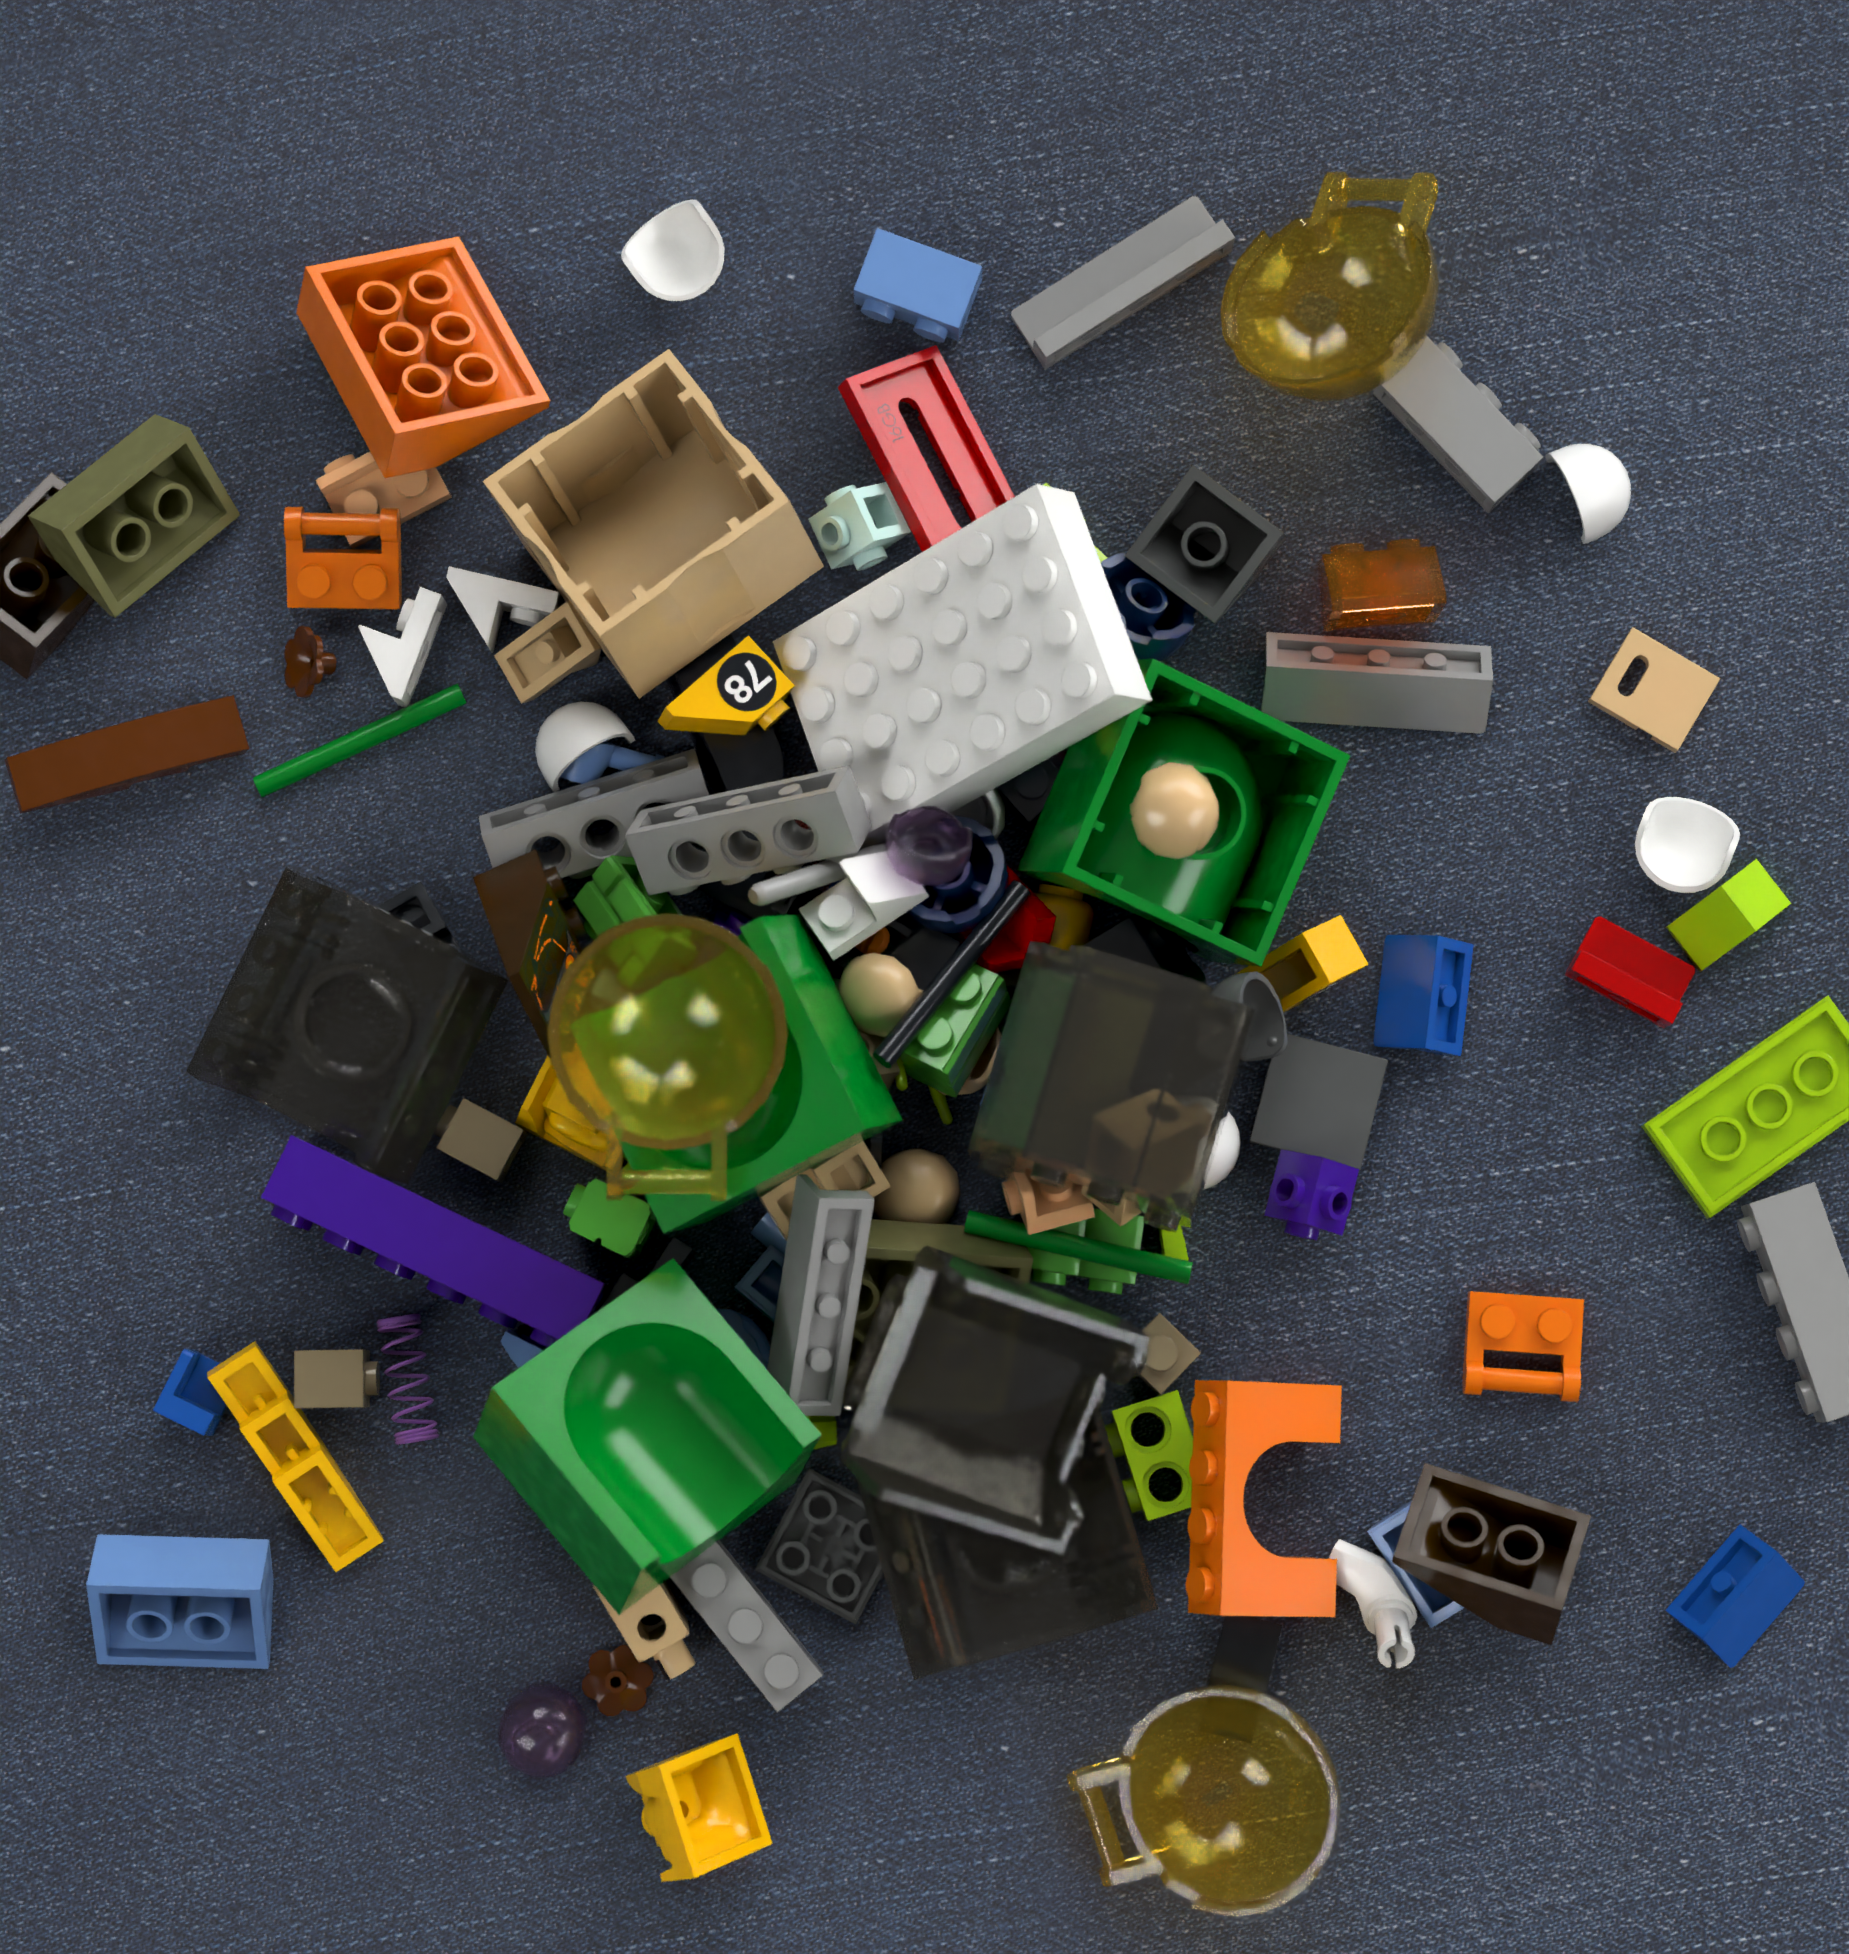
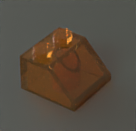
[1318,539,1447,631]

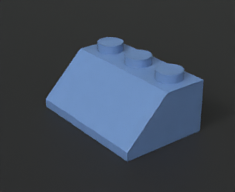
[86,1534,274,1669]

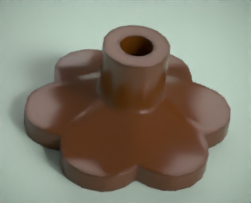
[284,626,337,698]
[582,1645,654,1717]

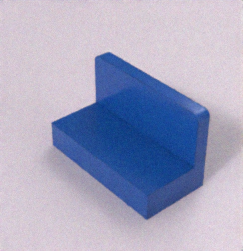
[1373,935,1474,1056]
[1665,1524,1805,1668]

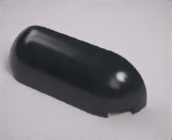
[666,634,784,794]

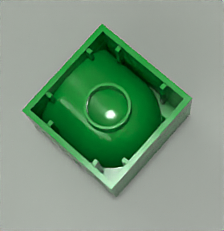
[1017,658,1350,967]
[561,914,903,1234]
[473,1258,821,1615]

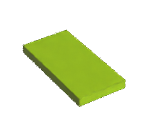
[1641,995,1849,1219]

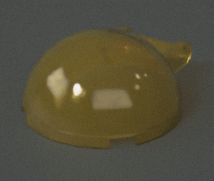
[1220,171,1439,402]
[548,914,788,1201]
[1066,1684,1341,1917]

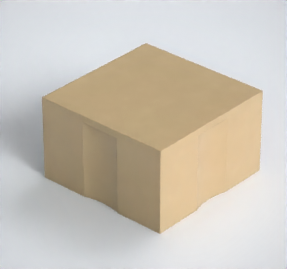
[483,349,824,699]

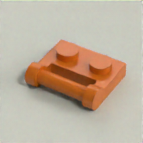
[284,507,402,609]
[1462,1291,1584,1402]

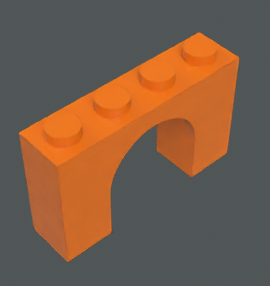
[1186,1380,1342,1617]

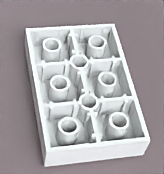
[773,484,1152,848]

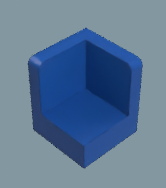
[153,1349,227,1436]

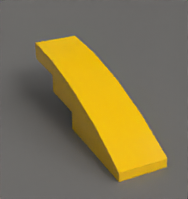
[207,1341,384,1572]

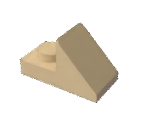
[494,601,601,704]

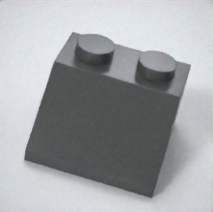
[1125,465,1286,624]

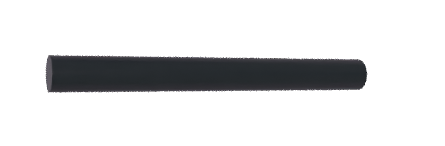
[872,880,1031,1068]

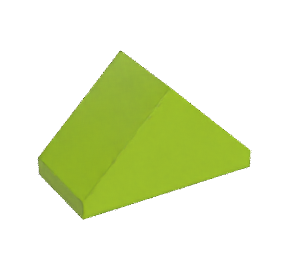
[1666,859,1791,972]

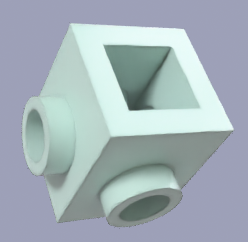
[808,482,911,571]

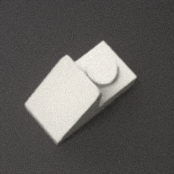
[446,566,563,653]
[358,587,447,707]
[799,849,929,961]

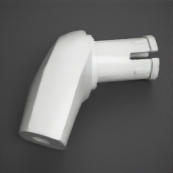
[1329,1539,1417,1668]

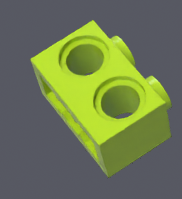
[1104,1390,1193,1521]

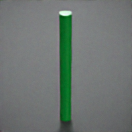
[253,683,467,798]
[964,1210,1193,1284]

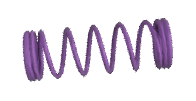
[376,1314,440,1445]

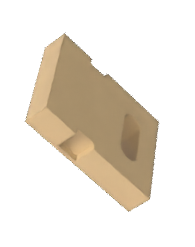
[1588,627,1720,753]

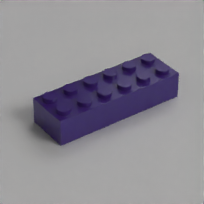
[261,1135,612,1347]

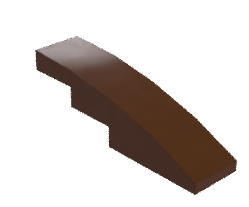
[5,695,249,814]

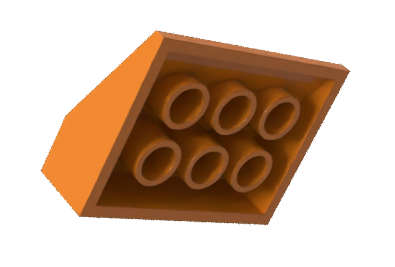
[296,237,550,478]

